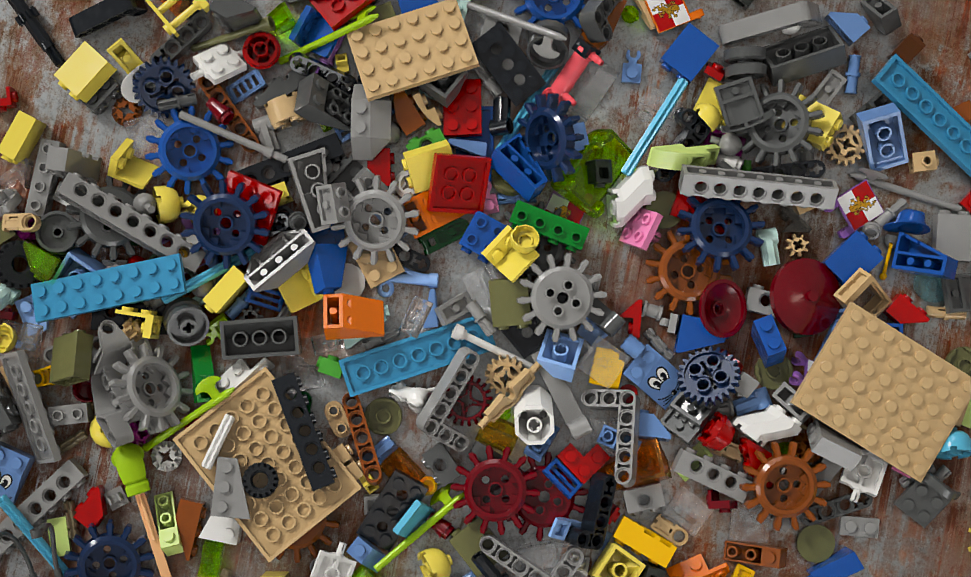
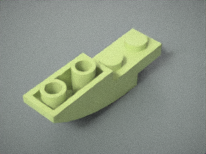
[646,144,720,171]

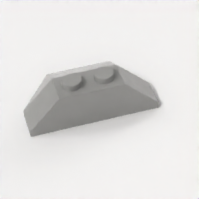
[351,84,392,161]
[244,229,316,292]

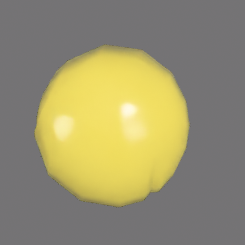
[694,103,721,132]
[510,224,540,253]
[0,323,18,353]

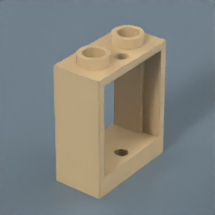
[833,268,892,317]

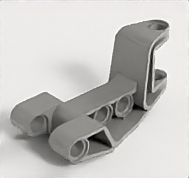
[90,320,169,448]

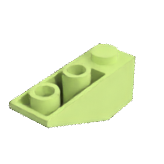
[154,491,184,556]

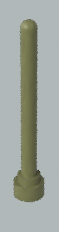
[191,16,275,52]

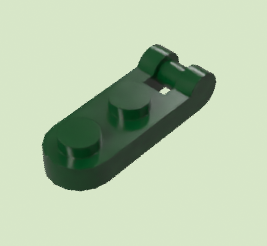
[417,218,469,256]

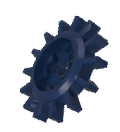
[518,93,584,183]
[180,178,270,269]
[676,196,765,273]
[64,519,154,577]

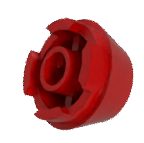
[242,32,281,69]
[697,411,736,451]

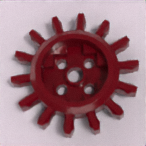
[450,445,540,535]
[502,451,588,541]

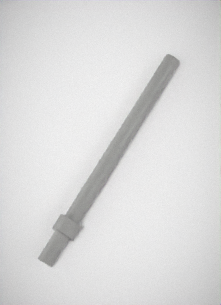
[178,111,288,163]

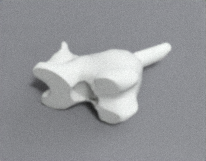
[388,380,435,413]

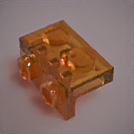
[380,447,426,494]

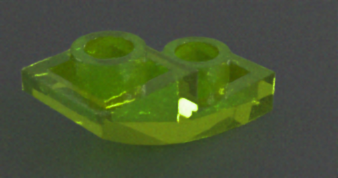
[197,539,224,577]

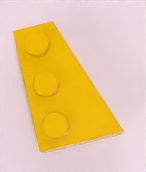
[612,514,677,568]

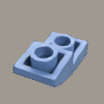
[596,424,642,457]
[523,425,560,462]

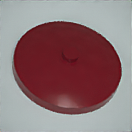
[770,258,840,335]

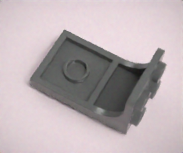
[0,373,22,438]

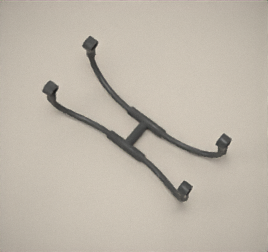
[0,523,63,577]

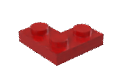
[556,443,611,484]

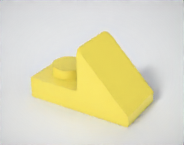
[107,38,143,74]

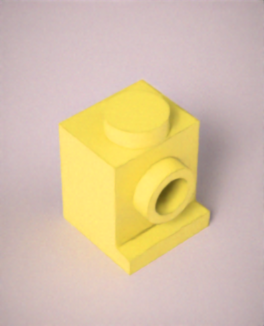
[272,181,294,207]

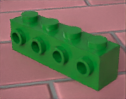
[509,200,590,253]

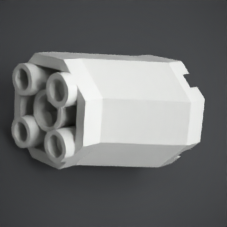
[606,165,656,228]
[513,385,554,445]
[731,404,802,448]

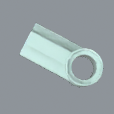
[756,227,780,267]
[0,283,22,311]

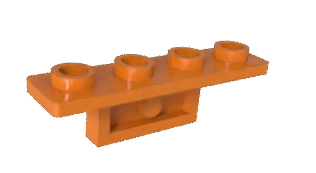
[666,553,730,577]

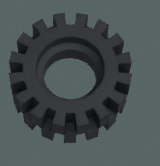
[242,462,279,498]

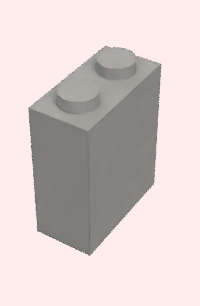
[931,210,971,263]
[806,419,862,471]

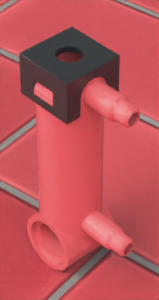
[542,37,604,106]

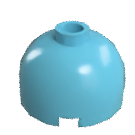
[936,427,971,460]

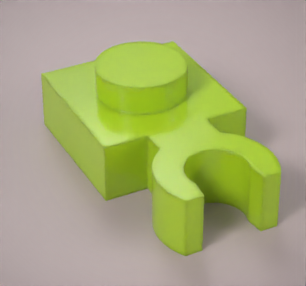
[206,313,230,346]

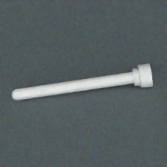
[451,324,533,369]

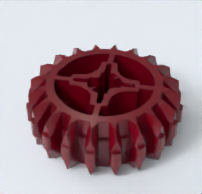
[447,375,493,427]

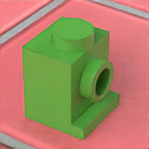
[316,354,343,379]

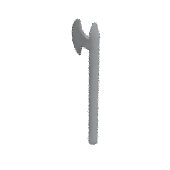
[467,1,567,59]
[849,168,962,213]

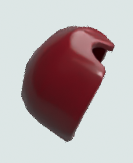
[72,377,93,403]

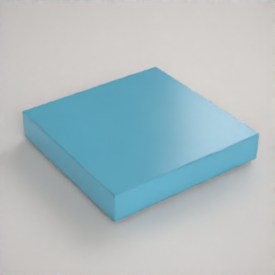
[393,500,435,538]

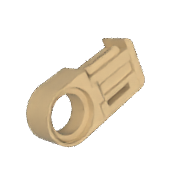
[2,213,41,233]
[706,442,742,463]
[650,513,688,546]

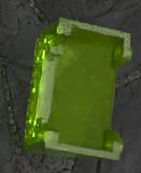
[551,129,633,218]

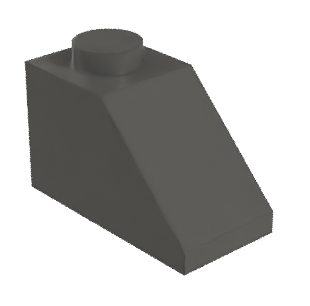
[860,0,902,35]

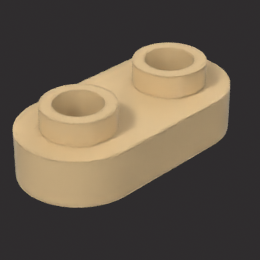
[324,401,351,438]

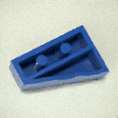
[491,133,548,202]
[891,231,958,280]

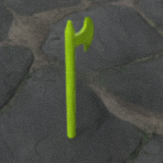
[278,6,379,65]
[142,376,235,452]
[373,483,465,572]

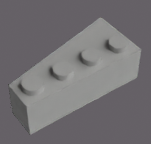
[287,147,331,233]

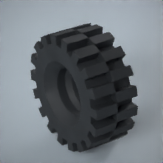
[0,240,45,289]

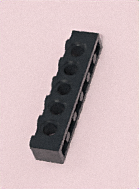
[236,133,345,186]
[271,372,337,491]

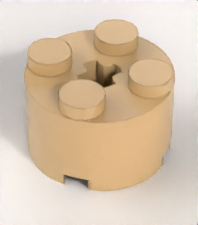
[264,91,306,130]

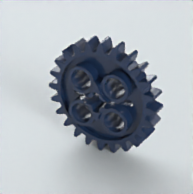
[132,56,196,118]
[677,346,741,406]

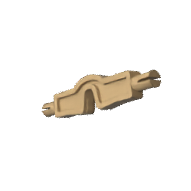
[477,361,542,430]

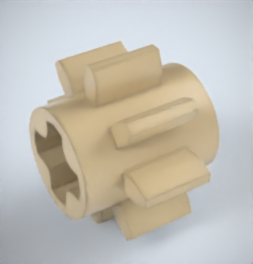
[784,234,809,257]
[122,317,143,342]

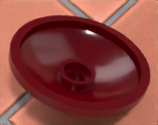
[699,279,747,338]

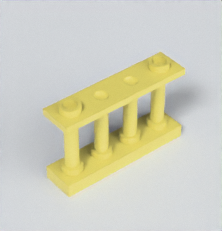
[145,0,210,37]

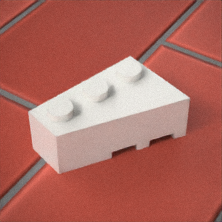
[198,516,243,545]

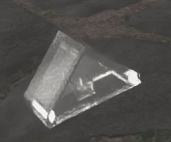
[310,333,344,356]

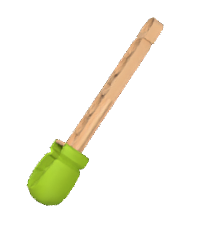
[111,443,172,577]

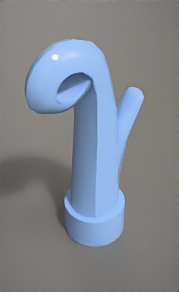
[377,266,439,297]

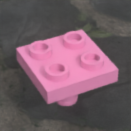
[619,208,663,251]

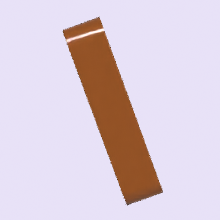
[198,77,261,155]
[342,393,383,486]

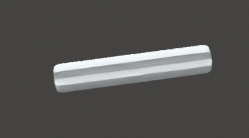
[201,414,235,470]

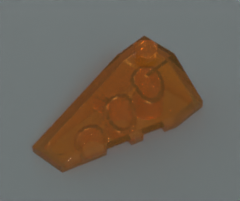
[590,438,672,491]

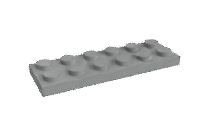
[0,349,62,464]

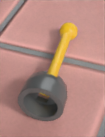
[879,234,898,280]

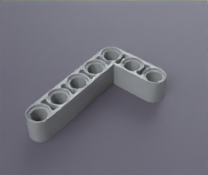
[718,1,823,46]
[416,346,480,452]
[531,350,593,441]
[581,389,640,488]
[479,534,584,577]

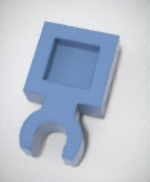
[621,50,642,84]

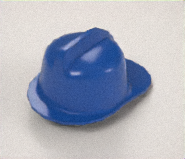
[883,209,930,235]

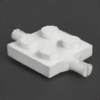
[190,42,247,85]
[839,449,888,503]
[310,541,357,577]

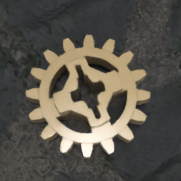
[825,124,865,166]
[485,355,525,395]

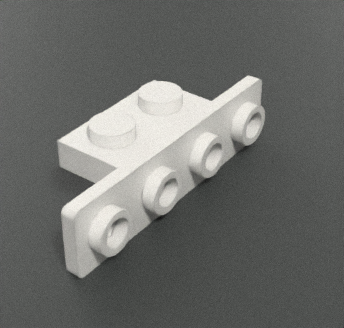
[211,357,275,409]

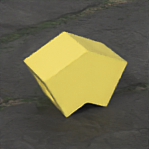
[335,53,350,74]
[359,473,380,494]

